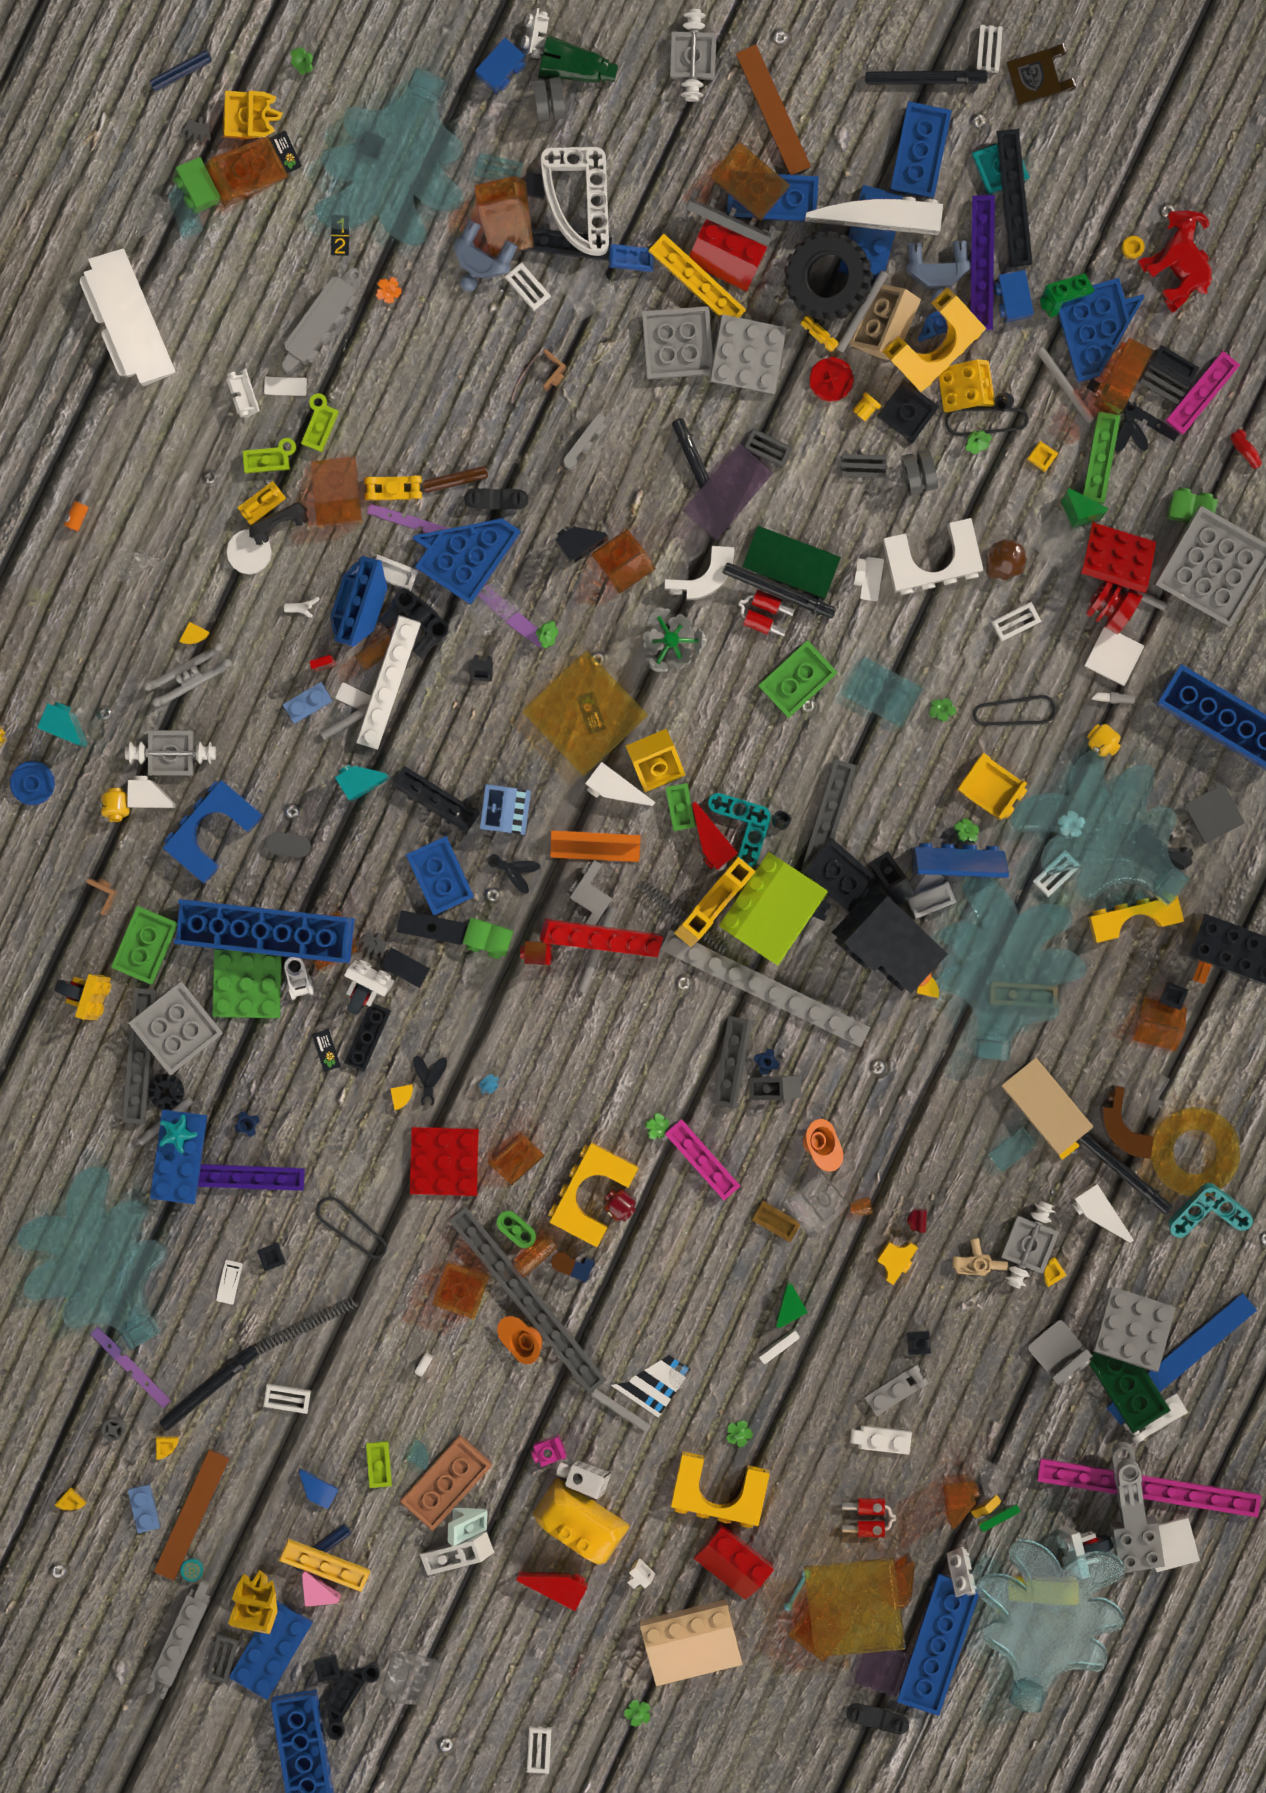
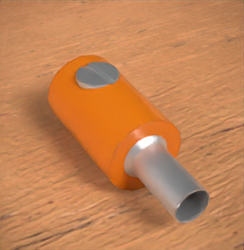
[63,488,91,532]

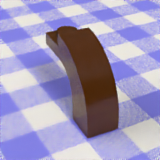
[1100,1085,1154,1159]

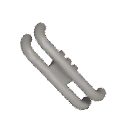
[143,643,232,707]

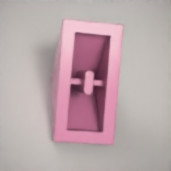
[302,1571,341,1607]

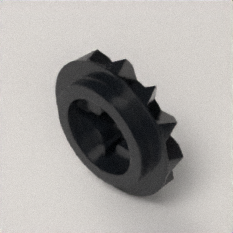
[148,1074,184,1110]

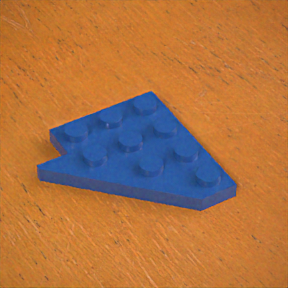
[1058,278,1144,383]
[412,518,521,605]

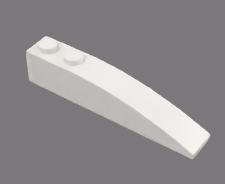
[805,197,943,235]

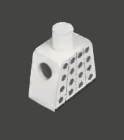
[556,1461,611,1499]

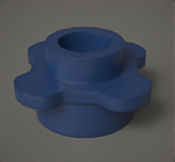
[754,1049,780,1075]
[234,1111,260,1137]

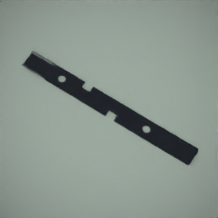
[1087,379,1180,442]

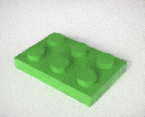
[758,640,838,719]
[111,906,178,985]

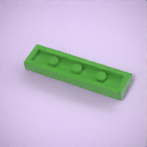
[1082,412,1121,504]

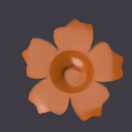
[375,276,402,304]

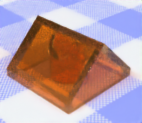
[1132,997,1187,1051]
[488,1130,545,1185]

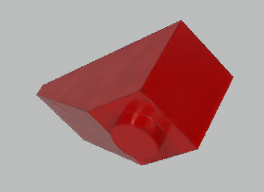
[692,801,738,870]
[520,941,552,965]
[516,1572,588,1611]

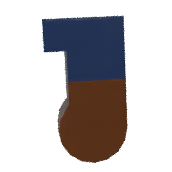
[551,1250,595,1282]

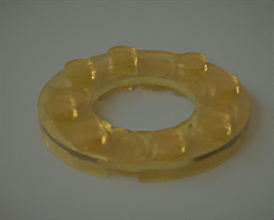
[1151,1107,1240,1197]

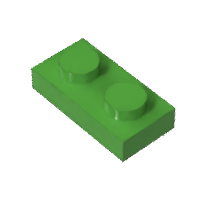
[665,783,695,831]

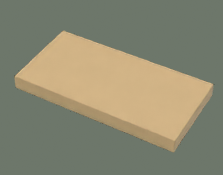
[1001,1058,1093,1155]

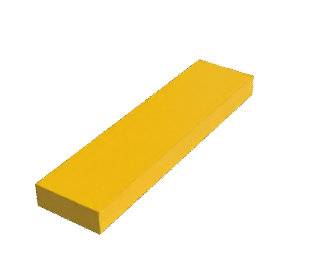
[279,1539,370,1592]

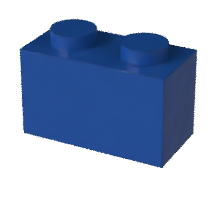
[475,38,526,94]
[994,270,1034,323]

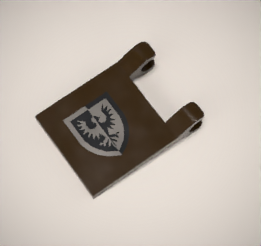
[1006,44,1077,106]

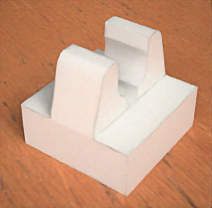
[627,1558,655,1589]

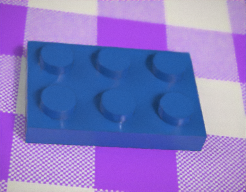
[406,836,475,915]

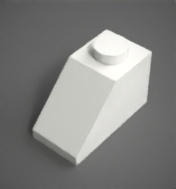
[128,776,176,808]

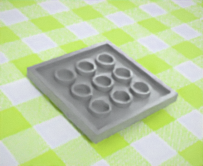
[1153,505,1266,627]

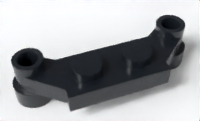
[323,1662,380,1740]

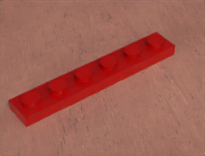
[539,919,663,958]

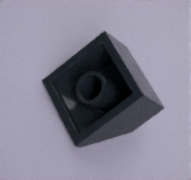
[555,526,608,566]

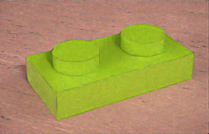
[366,1440,392,1488]

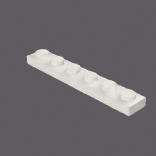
[356,615,421,750]

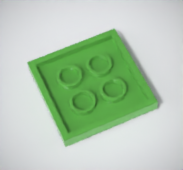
[213,950,282,1018]

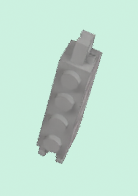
[282,267,364,375]
[146,1579,210,1699]

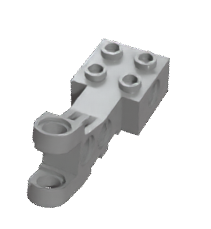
[1110,1442,1165,1574]

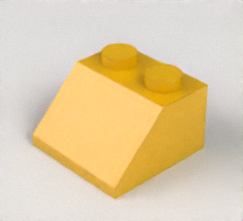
[626,728,686,792]

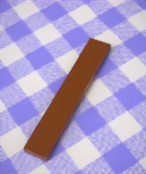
[736,44,811,175]
[154,1449,230,1581]

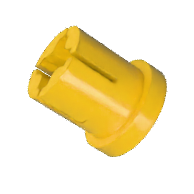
[852,392,882,422]

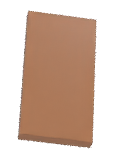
[400,1435,493,1531]

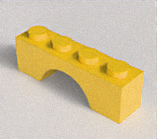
[1088,892,1184,943]

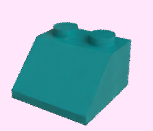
[37,701,88,747]
[335,765,391,802]

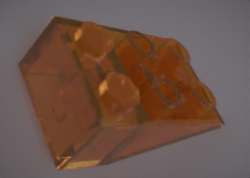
[474,176,534,257]

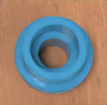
[478,1074,500,1094]

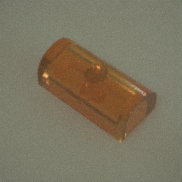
[354,629,393,670]
[514,1233,558,1277]

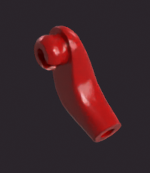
[1230,429,1262,469]

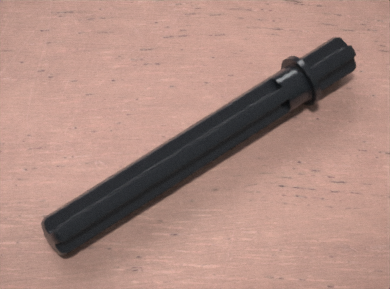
[865,68,987,86]
[672,418,731,533]
[722,563,836,618]
[1078,1132,1172,1214]
[160,1345,259,1431]

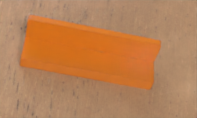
[550,830,641,862]

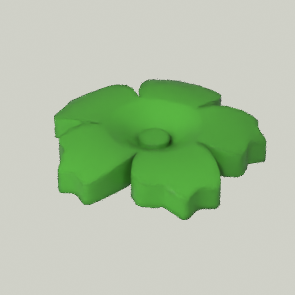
[929,698,956,722]
[953,818,979,844]
[645,1112,669,1140]
[726,1420,753,1448]
[624,1699,651,1727]

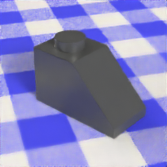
[749,1075,802,1100]

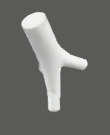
[284,597,319,618]

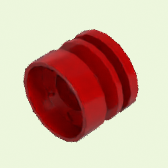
[1085,581,1143,635]

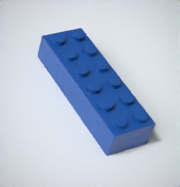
[1154,664,1266,771]

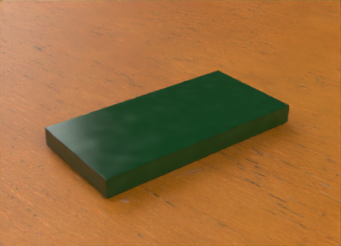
[742,526,841,599]
[1089,1352,1171,1434]

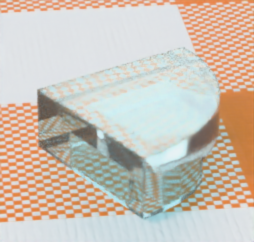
[406,1439,429,1470]

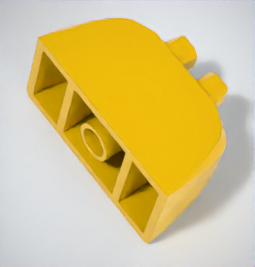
[532,1478,629,1565]

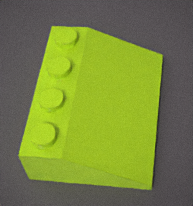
[719,852,828,966]

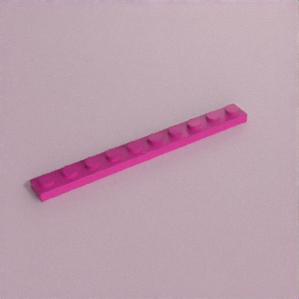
[1036,1458,1261,1518]

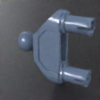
[454,218,518,292]
[906,241,971,302]

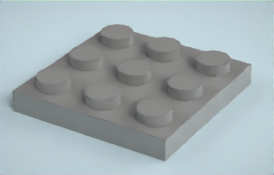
[642,306,713,380]
[709,314,787,395]
[128,981,223,1075]
[1093,1287,1176,1372]

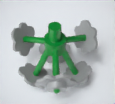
[642,608,706,672]

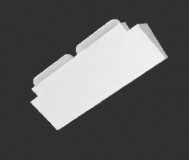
[80,248,176,387]

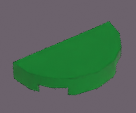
[978,1504,1020,1532]

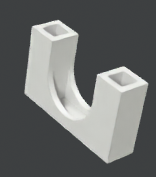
[882,518,983,595]

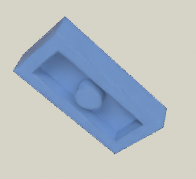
[283,682,333,724]
[128,1483,161,1533]

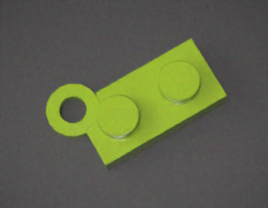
[301,393,339,453]
[242,438,296,474]

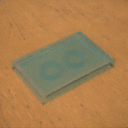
[843,656,923,728]

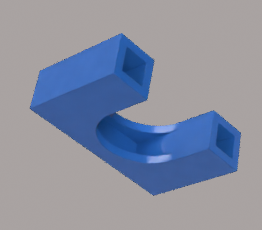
[163,780,264,883]

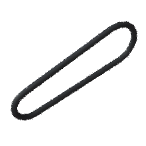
[945,407,1029,436]
[973,695,1057,726]
[316,1197,387,1259]

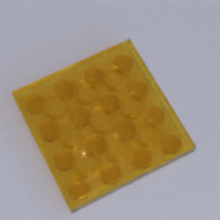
[522,651,648,777]
[804,1558,906,1657]

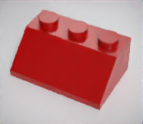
[689,219,767,292]
[693,1523,774,1600]

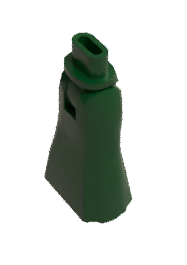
[538,35,618,83]

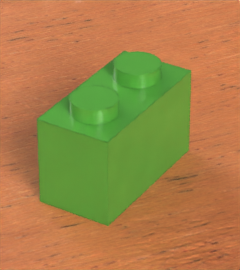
[173,157,221,214]

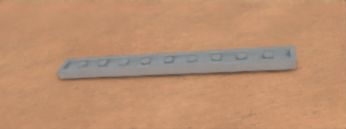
[660,930,870,1047]

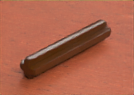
[422,466,488,493]

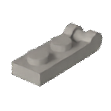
[564,413,607,471]
[864,1364,929,1416]

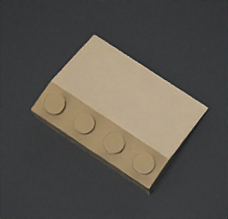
[640,1599,743,1686]

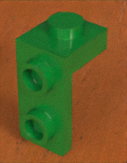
[1039,273,1094,318]

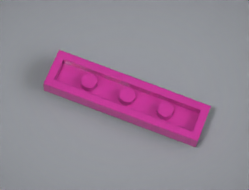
[1165,351,1240,435]
[665,1119,740,1200]

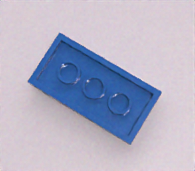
[890,101,952,199]
[727,171,819,223]
[838,184,905,282]
[150,1110,208,1204]
[229,1600,313,1700]

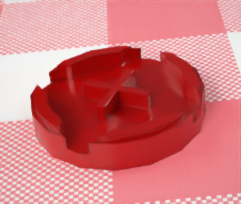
[809,357,854,402]

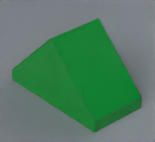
[1061,488,1108,528]
[775,1281,808,1328]

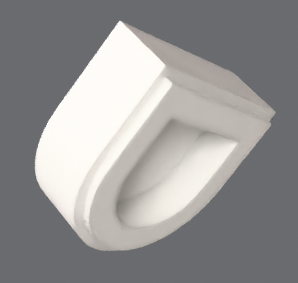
[853,559,866,586]
[414,1353,433,1377]

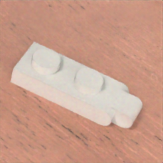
[850,1426,912,1455]

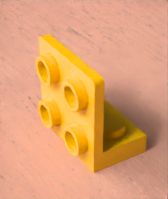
[939,359,995,413]

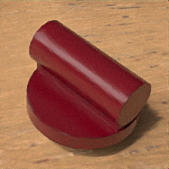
[907,1208,927,1233]

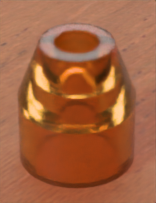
[850,1197,873,1216]

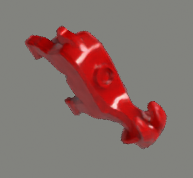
[1137,210,1212,313]

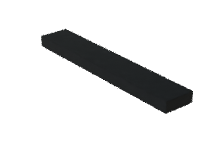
[996,129,1033,267]

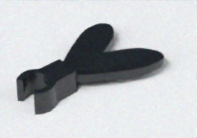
[1115,401,1148,452]
[488,854,540,894]
[413,1056,447,1106]

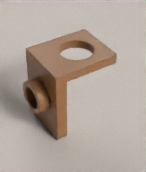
[543,349,566,392]
[86,878,118,916]

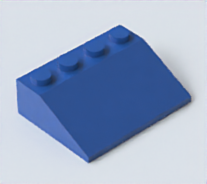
[912,843,1009,878]

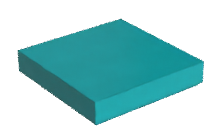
[971,143,1030,195]

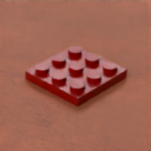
[1081,522,1156,593]
[410,1127,479,1196]

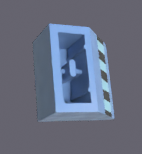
[480,784,531,835]

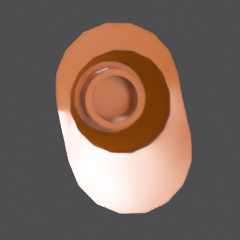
[803,1119,844,1172]
[497,1316,542,1364]

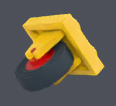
[54,974,111,1020]

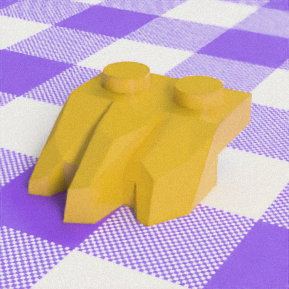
[223,91,283,139]
[228,1570,277,1634]

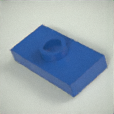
[609,244,654,272]

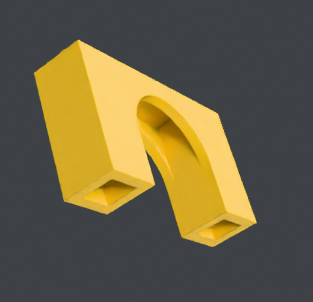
[882,287,986,392]
[674,857,756,947]
[548,1142,639,1247]
[671,1451,770,1528]

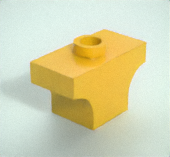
[876,1240,918,1285]

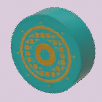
[181,1558,204,1582]

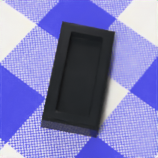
[1150,345,1200,387]
[380,947,431,988]

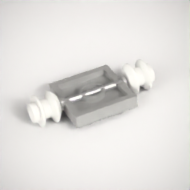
[670,9,716,102]
[125,731,216,776]
[1000,1201,1059,1289]

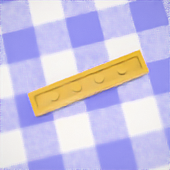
[648,234,746,318]

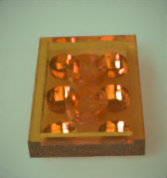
[710,142,790,221]

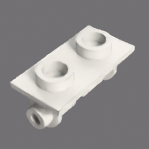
[521,8,549,58]
[226,369,260,419]
[946,1547,977,1597]

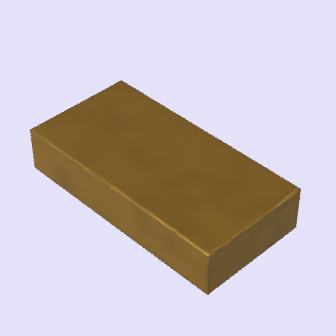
[751,1200,801,1242]

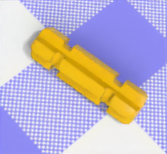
[800,315,839,352]

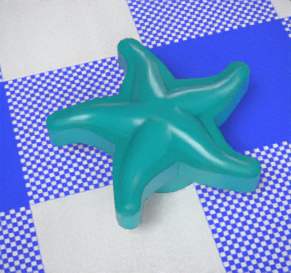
[159,1115,198,1154]

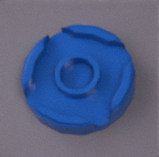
[10,761,56,805]

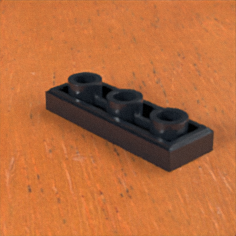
[397,910,467,945]
[344,1003,392,1072]

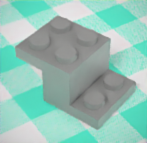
[569,860,613,925]

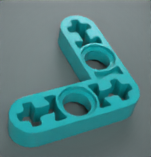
[708,793,771,868]
[1168,1183,1253,1238]

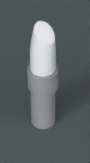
[1091,692,1135,704]

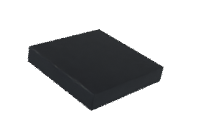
[877,380,940,444]

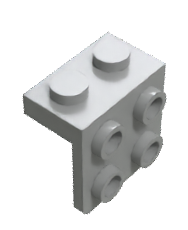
[1028,1320,1092,1385]

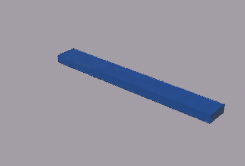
[1106,1292,1257,1425]

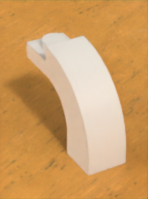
[664,546,734,600]

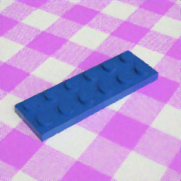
[896,1573,981,1716]

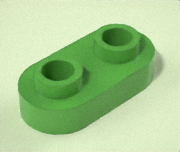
[497,1210,536,1248]

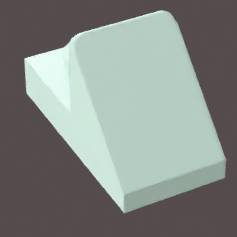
[448,1508,487,1546]

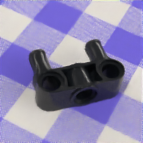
[379,589,450,659]

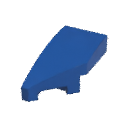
[918,311,947,343]
[298,1468,339,1509]

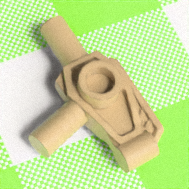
[952,1238,1008,1276]

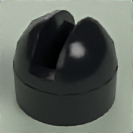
[994,392,1014,411]
[772,811,792,830]

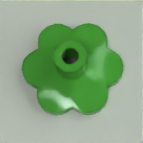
[291,47,313,75]
[965,430,992,454]
[536,621,558,648]

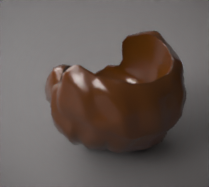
[986,539,1027,580]

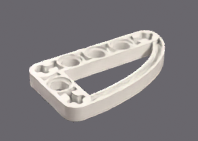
[541,147,609,256]

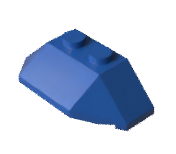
[330,556,388,647]

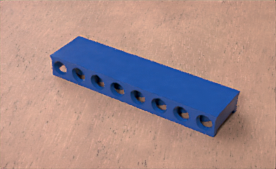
[174,899,355,963]
[271,1689,334,1793]

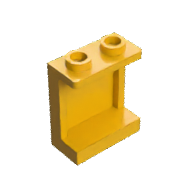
[956,753,1027,821]

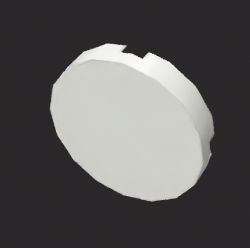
[227,529,272,575]

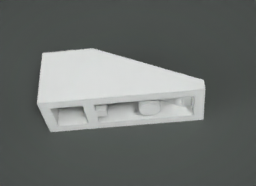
[585,762,655,806]
[1072,1182,1134,1243]
[420,1532,494,1575]

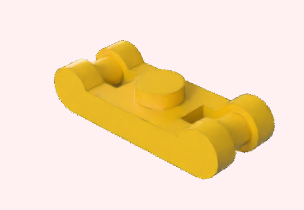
[364,476,422,501]

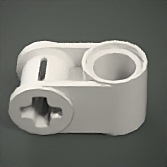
[284,957,314,1000]

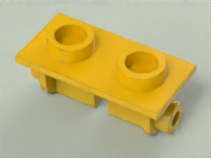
[237,481,286,525]

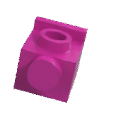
[531,1434,567,1467]

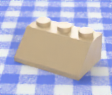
[848,284,921,360]

